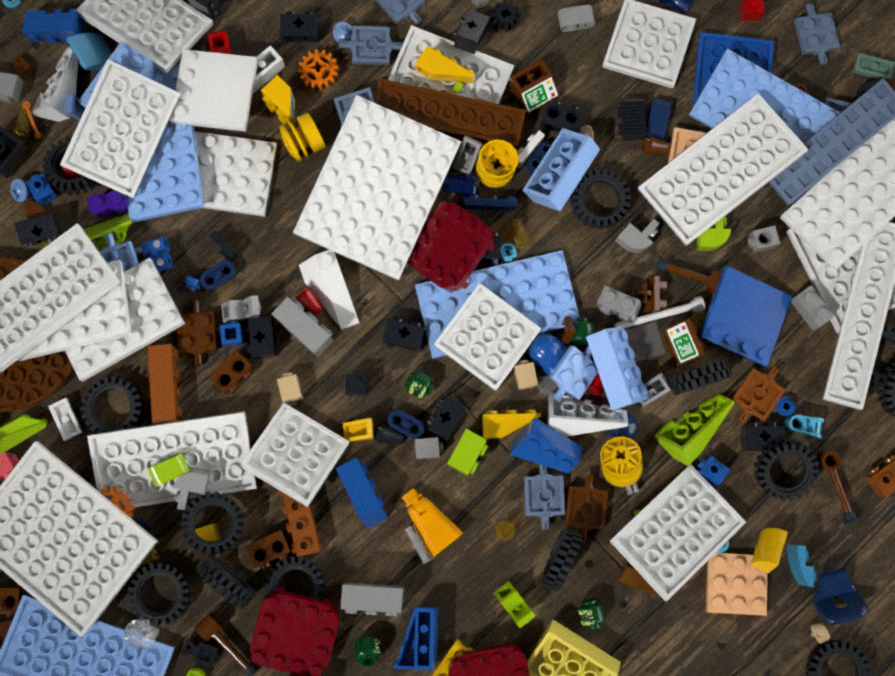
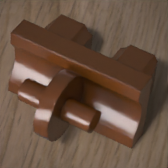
[636,276,667,313]

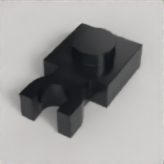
[209,230,239,261]
[181,638,219,668]

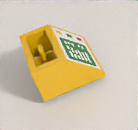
[261,75,295,126]

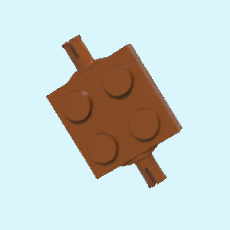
[731,366,785,424]

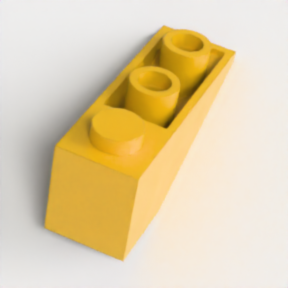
[415,46,475,83]
[482,410,541,439]

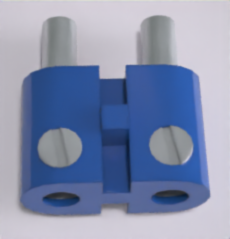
[134,236,173,272]

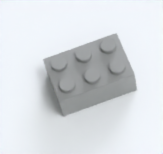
[272,297,333,358]
[341,582,404,616]

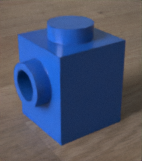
[26,173,59,206]
[220,321,245,347]
[697,456,730,486]

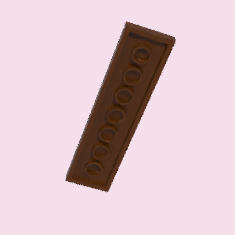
[374,78,526,148]

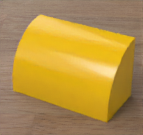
[750,528,788,574]

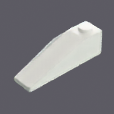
[31,47,78,122]
[299,250,359,329]
[547,393,628,437]

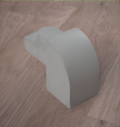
[615,219,660,253]
[221,296,261,323]
[173,468,211,510]

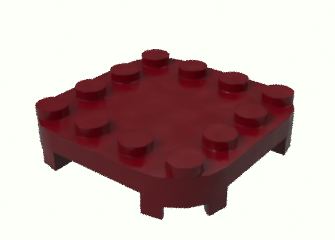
[408,202,495,293]
[250,588,340,676]
[448,642,530,676]

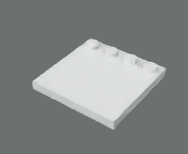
[602,0,696,89]
[170,49,258,131]
[434,283,541,391]
[241,403,349,507]

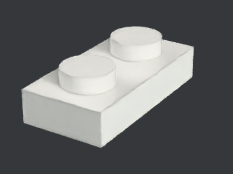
[517,130,545,168]
[48,398,84,441]

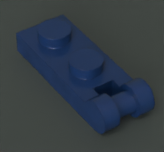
[464,195,517,212]

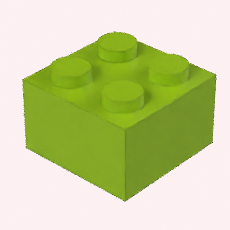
[447,429,488,476]

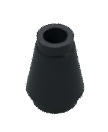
[374,424,404,445]

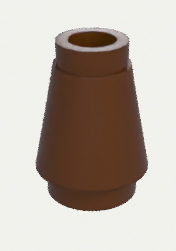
[642,136,671,155]

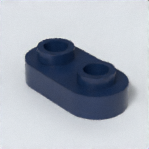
[526,141,553,175]
[200,260,237,291]
[388,410,424,439]

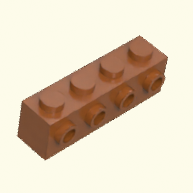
[147,344,182,424]
[865,454,895,497]
[278,490,322,557]

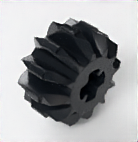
[490,0,521,33]

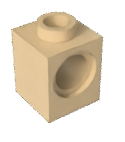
[514,360,538,390]
[277,372,303,403]

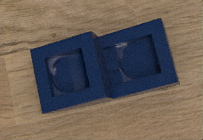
[646,99,671,140]

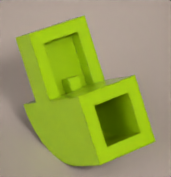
[697,216,731,251]
[493,581,536,628]

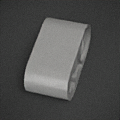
[557,5,595,32]

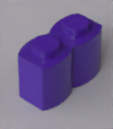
[87,190,129,218]

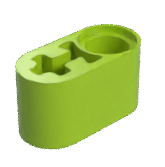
[147,452,190,486]

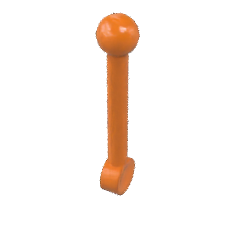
[22,101,42,139]

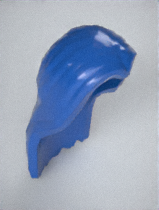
[529,333,569,376]

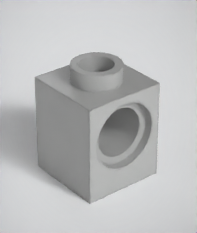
[748,226,780,253]
[415,437,443,460]

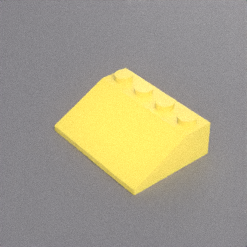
[527,620,621,676]

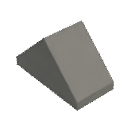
[453,136,482,176]
[640,373,672,407]

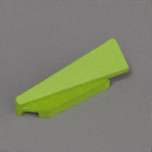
[42,214,132,251]
[0,414,48,455]

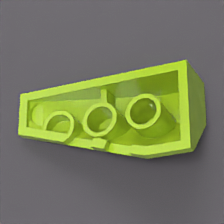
[654,394,735,466]

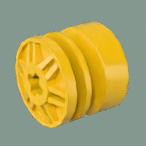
[279,112,326,162]
[476,139,518,188]
[600,436,643,487]

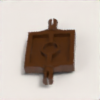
[177,300,218,366]
[564,474,608,542]

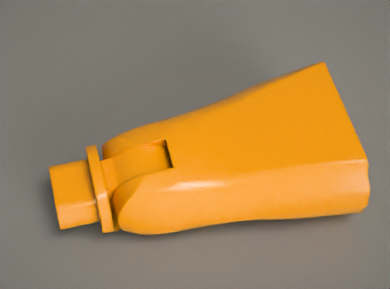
[402,488,463,557]

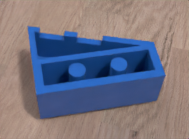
[22,9,86,45]
[509,417,582,473]
[336,457,388,529]
[393,606,438,670]

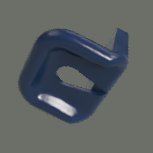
[813,567,868,625]

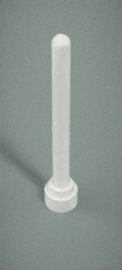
[615,296,706,329]

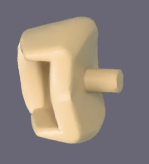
[580,125,594,140]
[811,622,831,644]

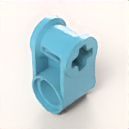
[784,415,825,439]

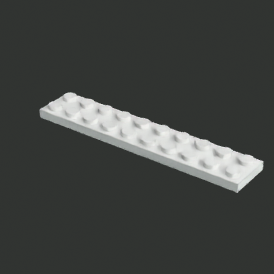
[822,222,895,410]

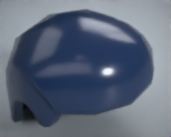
[608,414,638,440]

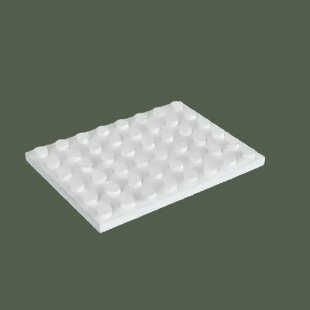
[293,95,461,280]
[0,441,158,637]

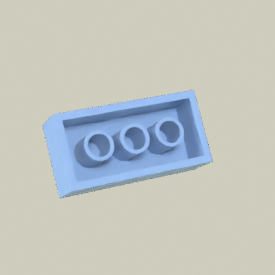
[78,41,158,108]
[523,128,600,211]
[586,327,648,411]

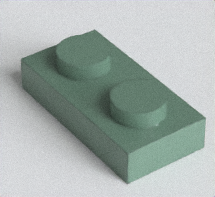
[852,53,895,81]

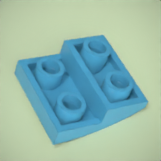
[67,33,112,71]
[787,545,816,587]

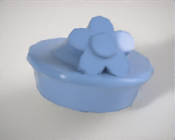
[333,22,352,43]
[9,178,30,202]

